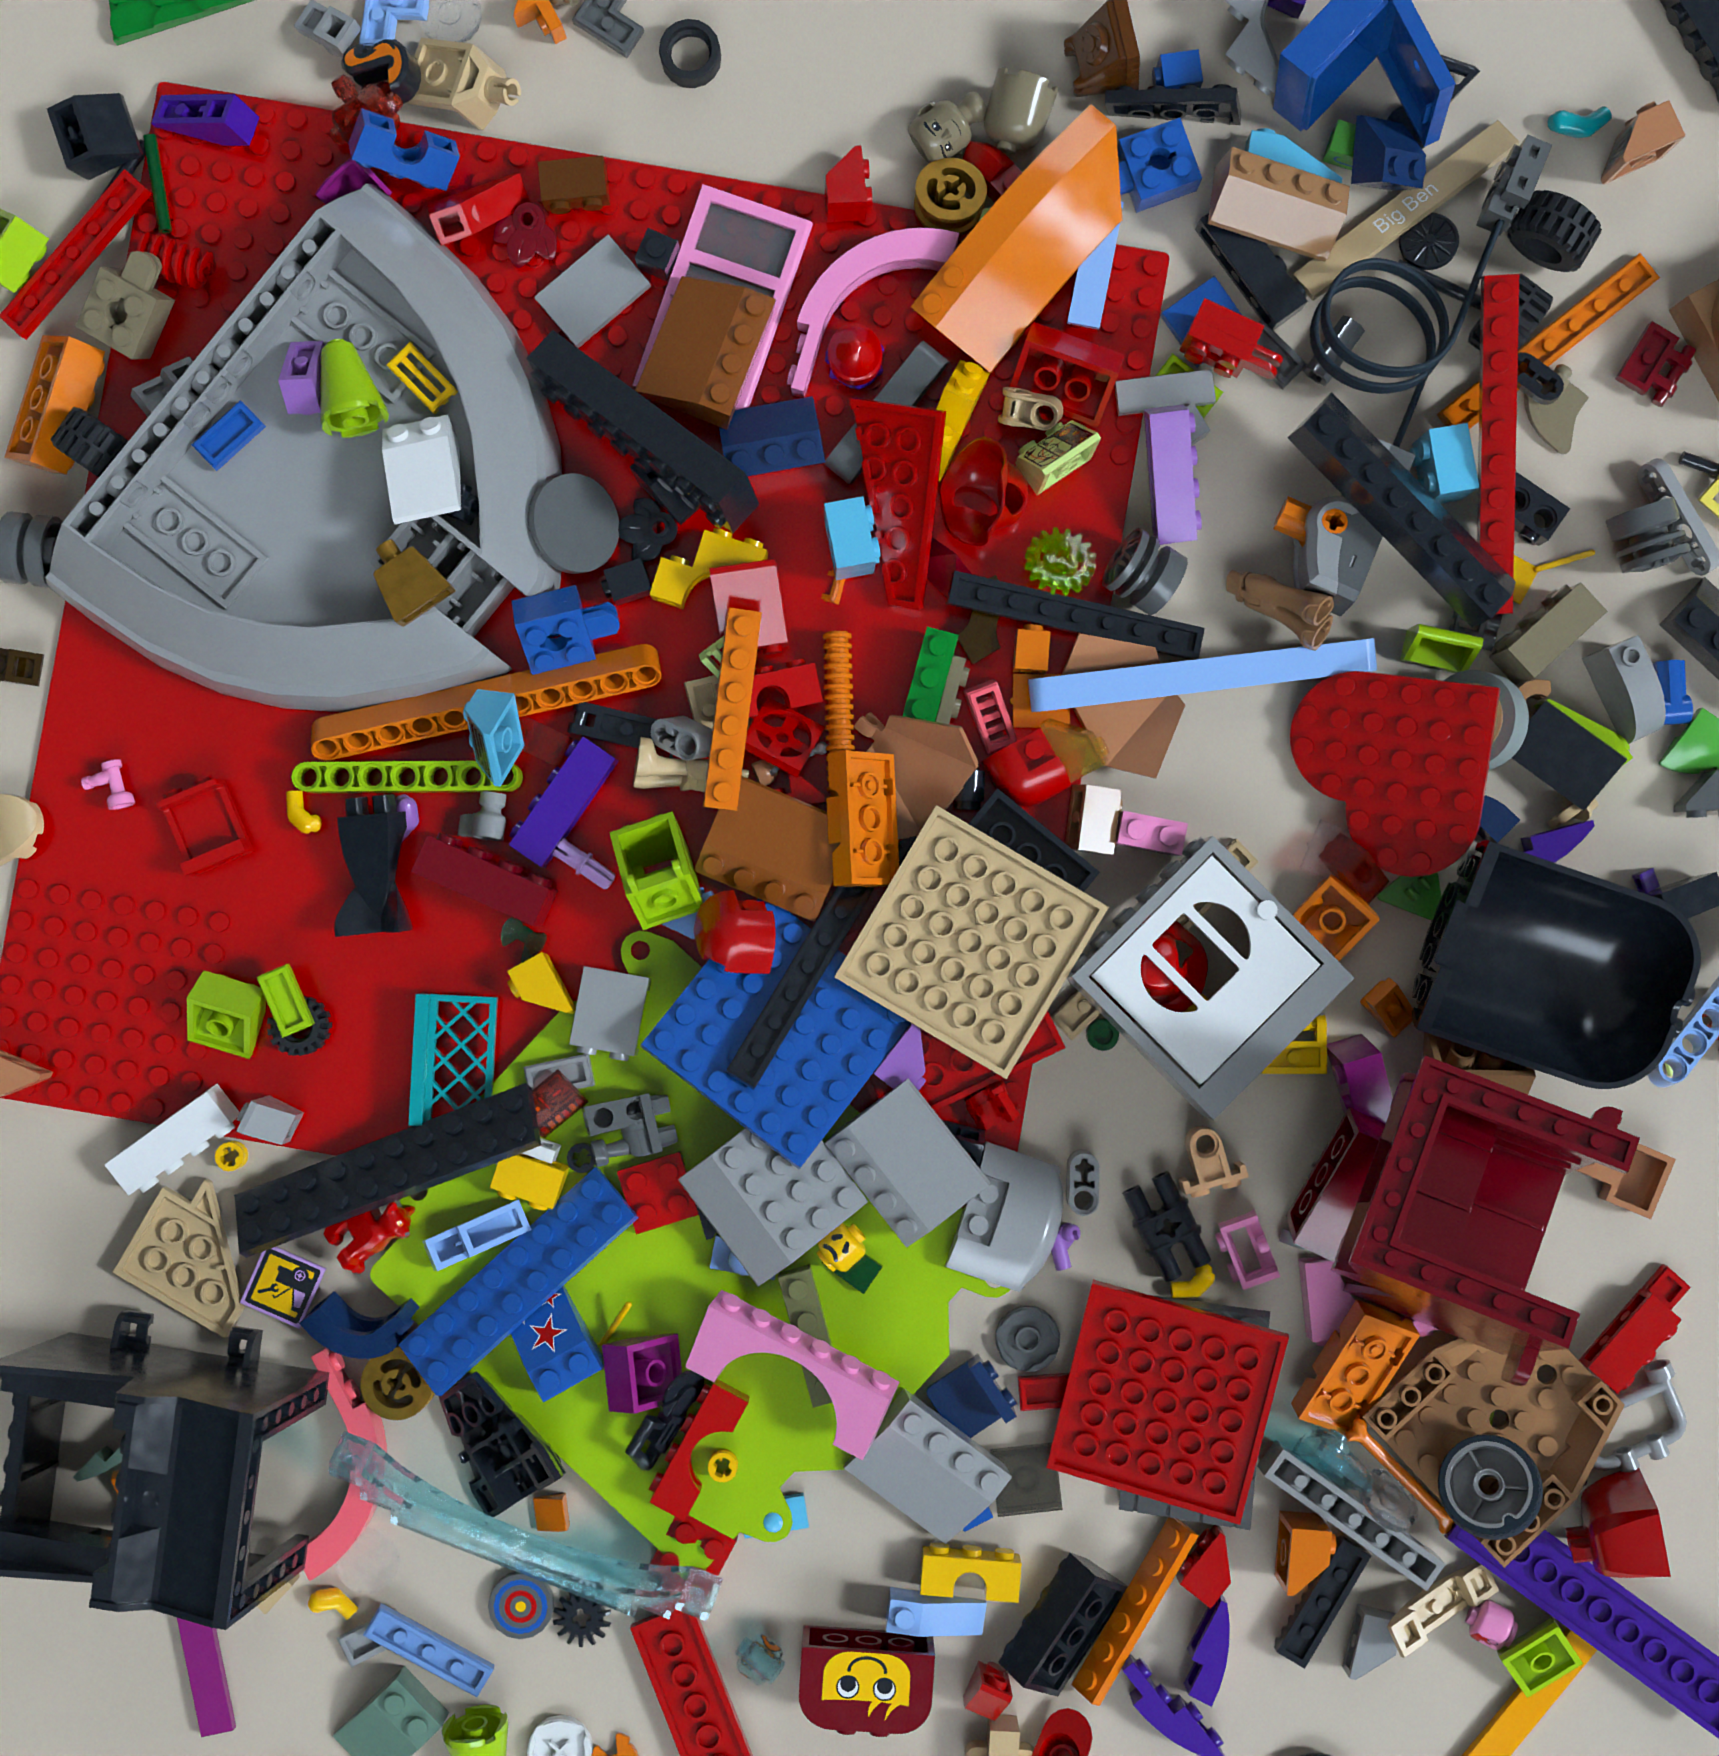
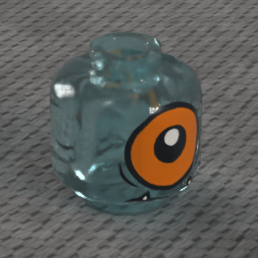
[735,1634,785,1686]

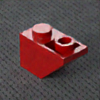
[824,145,873,222]
[1176,1525,1231,1609]
[963,1660,1013,1721]

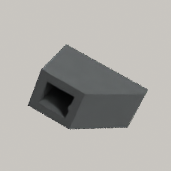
[1674,770,1719,818]

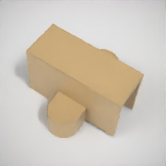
[964,1715,1034,1756]

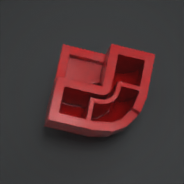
[981,728,1071,807]
[693,890,776,974]

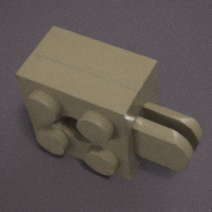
[75,251,175,359]

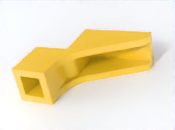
[936,360,990,481]
[649,528,768,609]

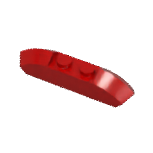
[962,141,1022,203]

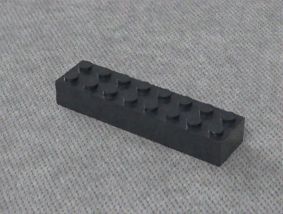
[526,330,759,533]

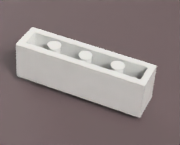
[104,1084,239,1196]

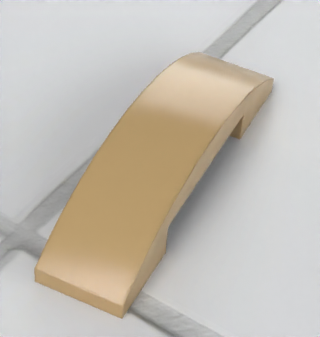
[1387,1562,1499,1658]

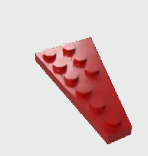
[849,397,947,610]

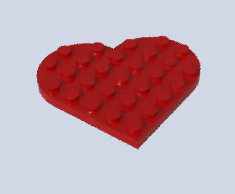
[1290,671,1501,877]

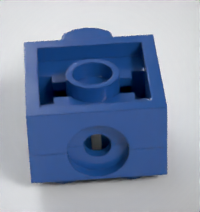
[1117,118,1202,213]
[512,585,620,675]

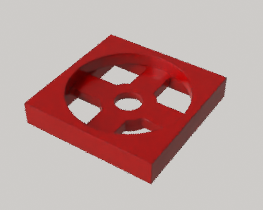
[745,697,825,777]

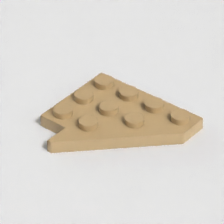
[112,1179,245,1338]

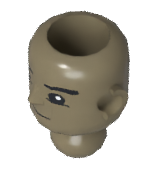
[908,92,987,164]

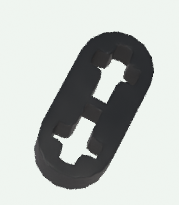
[1517,352,1564,405]

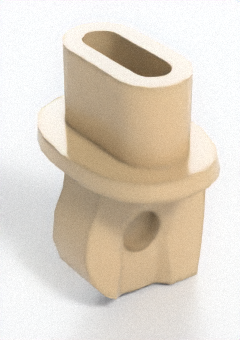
[1547,797,1598,830]

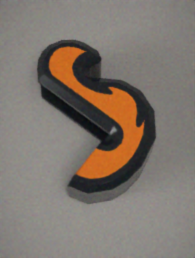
[341,39,421,104]

